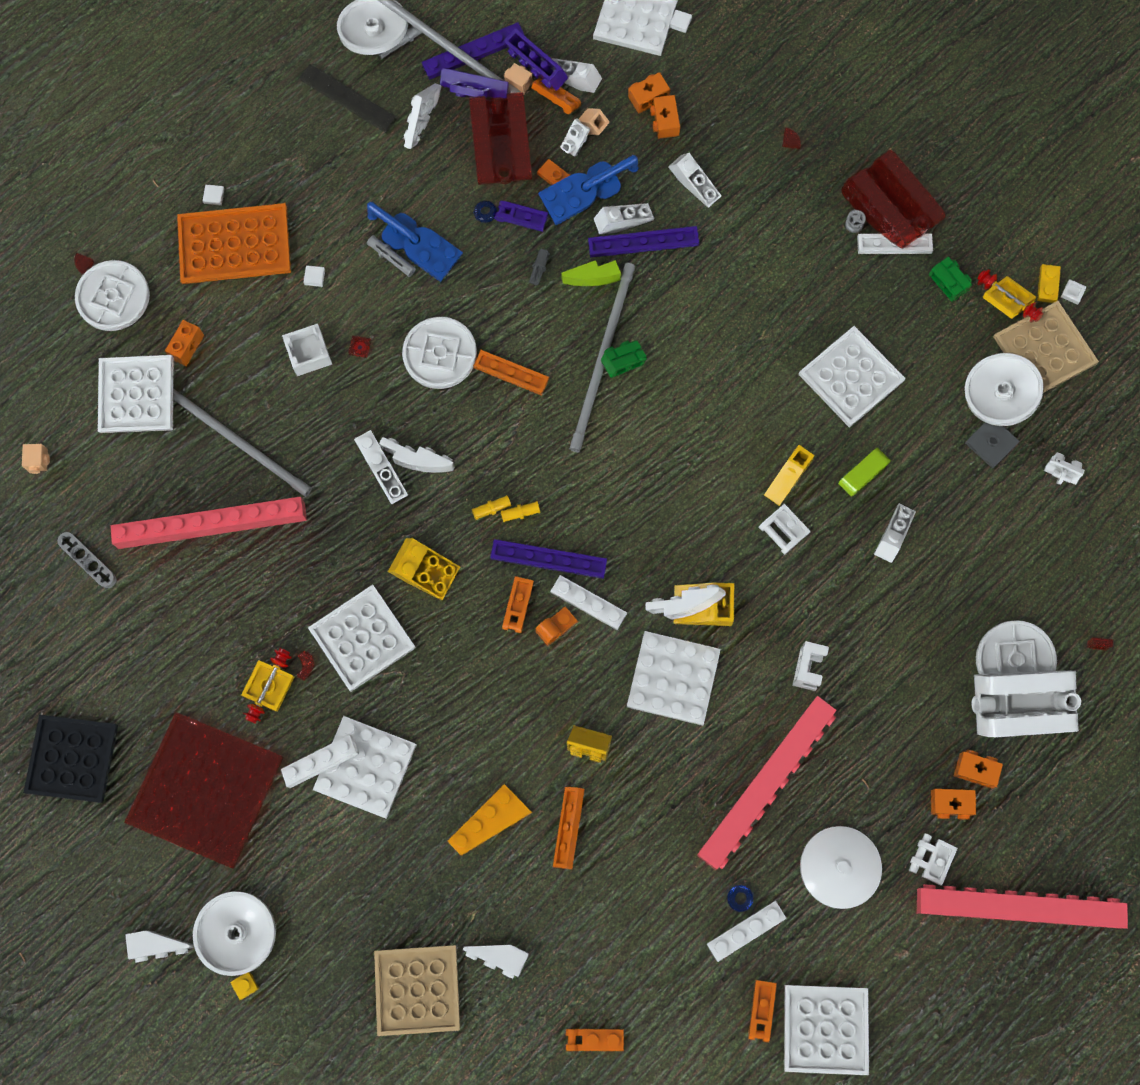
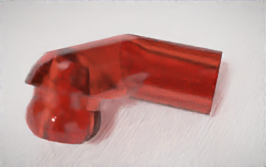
[297,651,315,681]

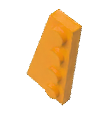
[447,784,532,856]

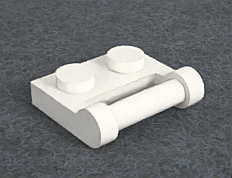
[759,504,811,555]

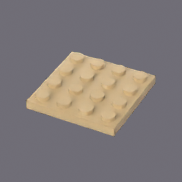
[993,301,1099,393]
[374,945,460,1036]

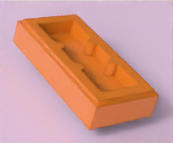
[537,159,570,185]

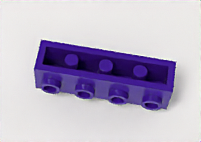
[503,28,568,91]

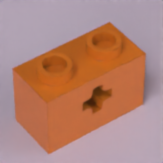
[628,72,670,114]
[650,95,680,139]
[165,320,204,366]
[954,750,1003,789]
[931,789,976,820]

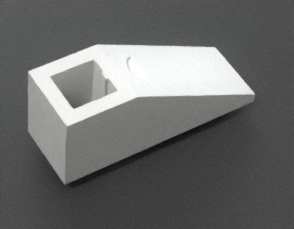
[552,58,602,93]
[668,153,721,208]
[594,203,654,234]
[874,503,916,563]
[125,931,194,963]
[463,945,529,979]

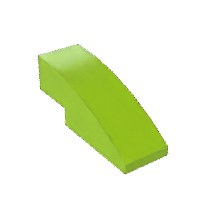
[561,260,621,286]

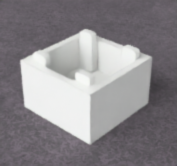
[282,324,332,376]

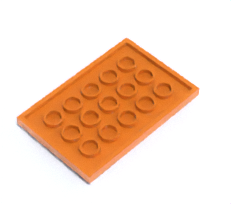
[177,203,291,284]

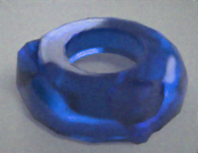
[474,201,497,223]
[727,885,754,912]

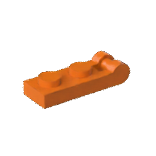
[531,78,581,114]
[502,576,534,633]
[748,980,777,1043]
[566,1029,624,1051]

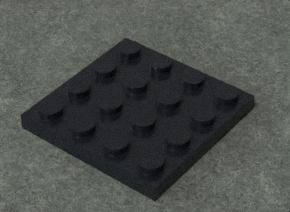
[23,715,118,803]

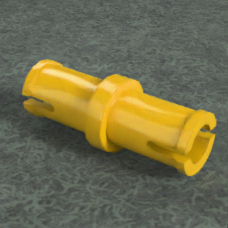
[472,495,511,520]
[501,501,541,522]

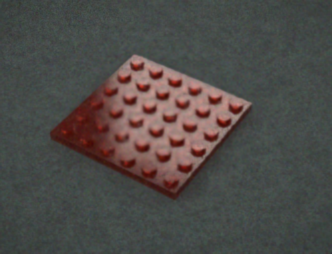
[124,712,284,869]

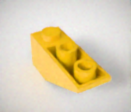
[764,445,815,506]

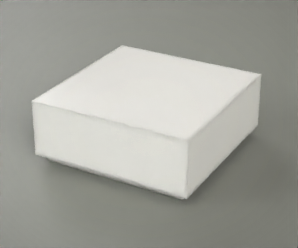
[670,10,692,33]
[203,185,225,206]
[303,266,325,287]
[1061,279,1086,305]

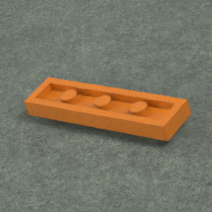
[473,350,549,396]
[553,787,585,870]

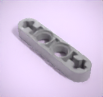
[57,532,116,588]

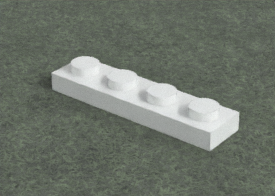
[857,234,933,254]
[550,575,627,630]
[281,735,359,788]
[707,901,787,962]

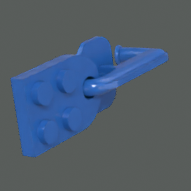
[538,155,638,226]
[367,202,463,282]

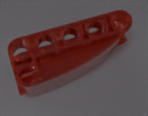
[469,92,532,185]
[841,150,946,249]

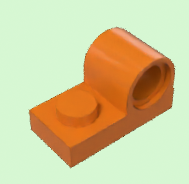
[536,607,578,646]

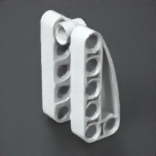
[972,670,1081,737]

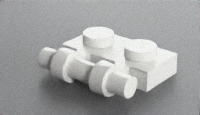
[909,833,958,886]

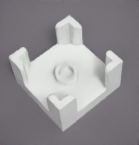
[792,641,829,691]

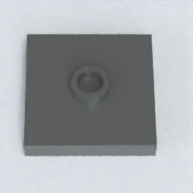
[965,422,1020,469]

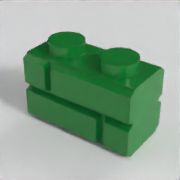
[929,257,972,302]
[601,340,647,378]

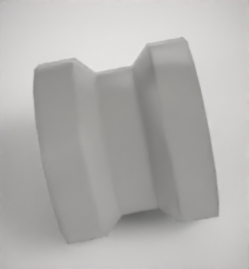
[845,210,866,233]

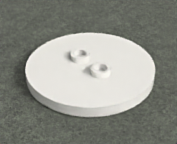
[75,260,150,331]
[402,317,477,389]
[976,621,1057,674]

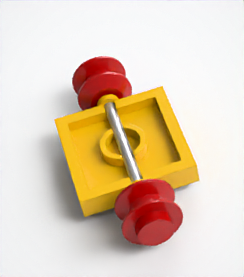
[977,269,1043,323]
[241,648,295,724]

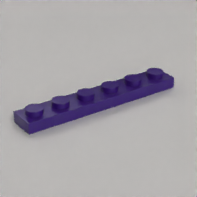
[422,22,525,80]
[588,226,699,258]
[490,539,607,579]

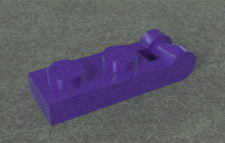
[494,201,548,232]

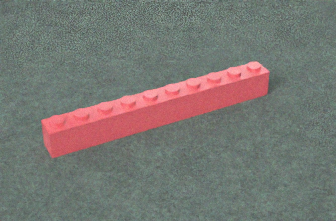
[110,497,307,549]
[697,696,837,870]
[917,884,1128,929]

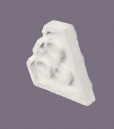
[404,83,442,149]

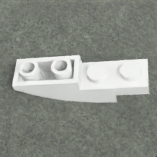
[354,430,408,504]
[379,437,455,473]
[646,585,726,620]

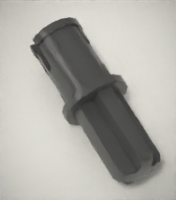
[529,249,550,286]

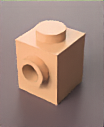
[504,63,533,94]
[579,108,609,135]
[22,444,50,474]

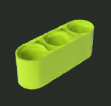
[838,447,891,497]

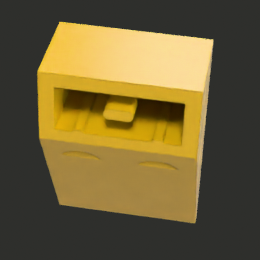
[388,538,460,600]
[674,583,734,626]
[567,725,612,763]

